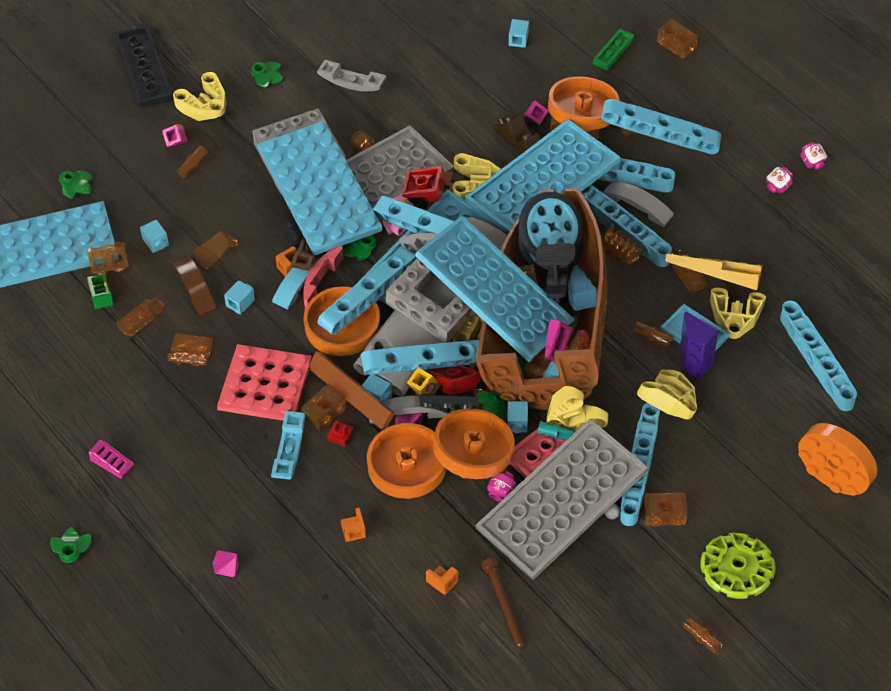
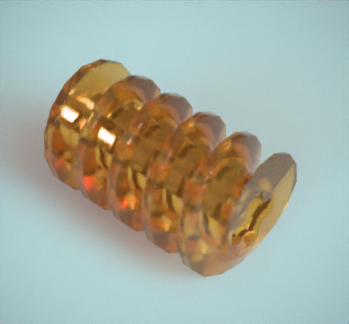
[602,226,643,265]

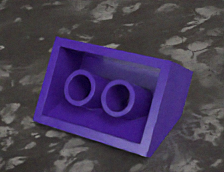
[680,311,718,380]

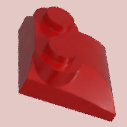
[402,166,445,202]
[426,365,481,395]

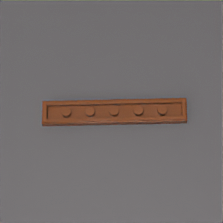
[308,351,395,429]

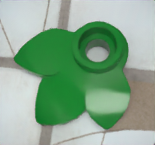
[251,62,283,88]
[59,171,93,199]
[343,235,377,261]
[476,390,508,422]
[50,527,91,563]

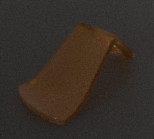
[194,231,239,270]

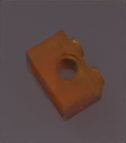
[301,383,346,431]
[644,493,688,526]

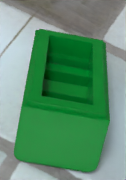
[87,274,113,309]

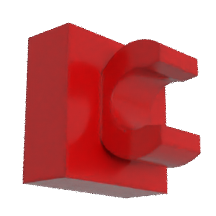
[327,421,354,446]

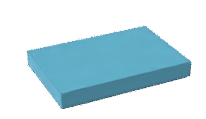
[660,304,730,350]

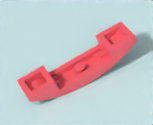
[304,246,344,309]

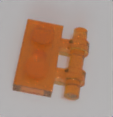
[167,333,213,367]

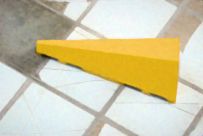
[665,253,763,290]

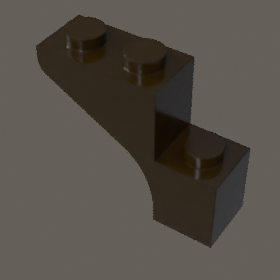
[493,114,541,154]

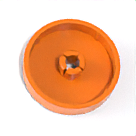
[548,77,620,132]
[304,287,380,356]
[433,409,515,479]
[367,423,447,499]
[799,423,877,496]

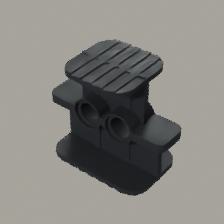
[536,243,579,316]

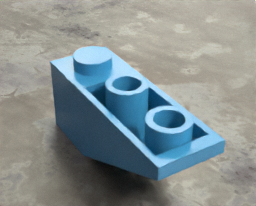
[568,265,598,311]

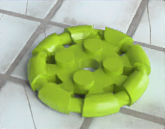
[700,533,776,599]

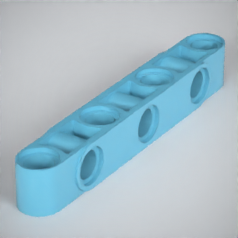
[602,99,721,154]
[598,158,675,192]
[581,185,672,267]
[372,196,454,234]
[318,247,417,335]
[780,301,857,411]
[361,340,479,375]
[620,403,660,526]

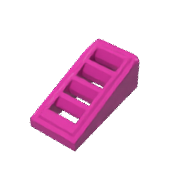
[545,319,572,363]
[89,439,134,479]

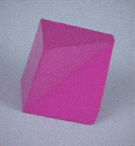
[524,101,549,125]
[162,124,188,147]
[395,413,423,425]
[213,550,239,577]

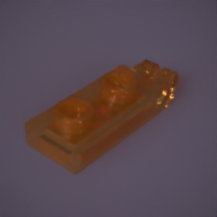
[671,250,708,293]
[116,297,165,338]

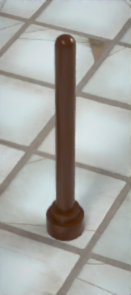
[481,558,524,648]

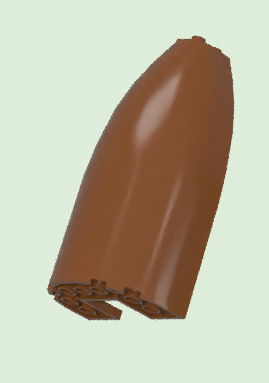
[476,188,608,410]

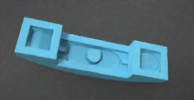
[272,253,324,309]
[271,411,305,480]

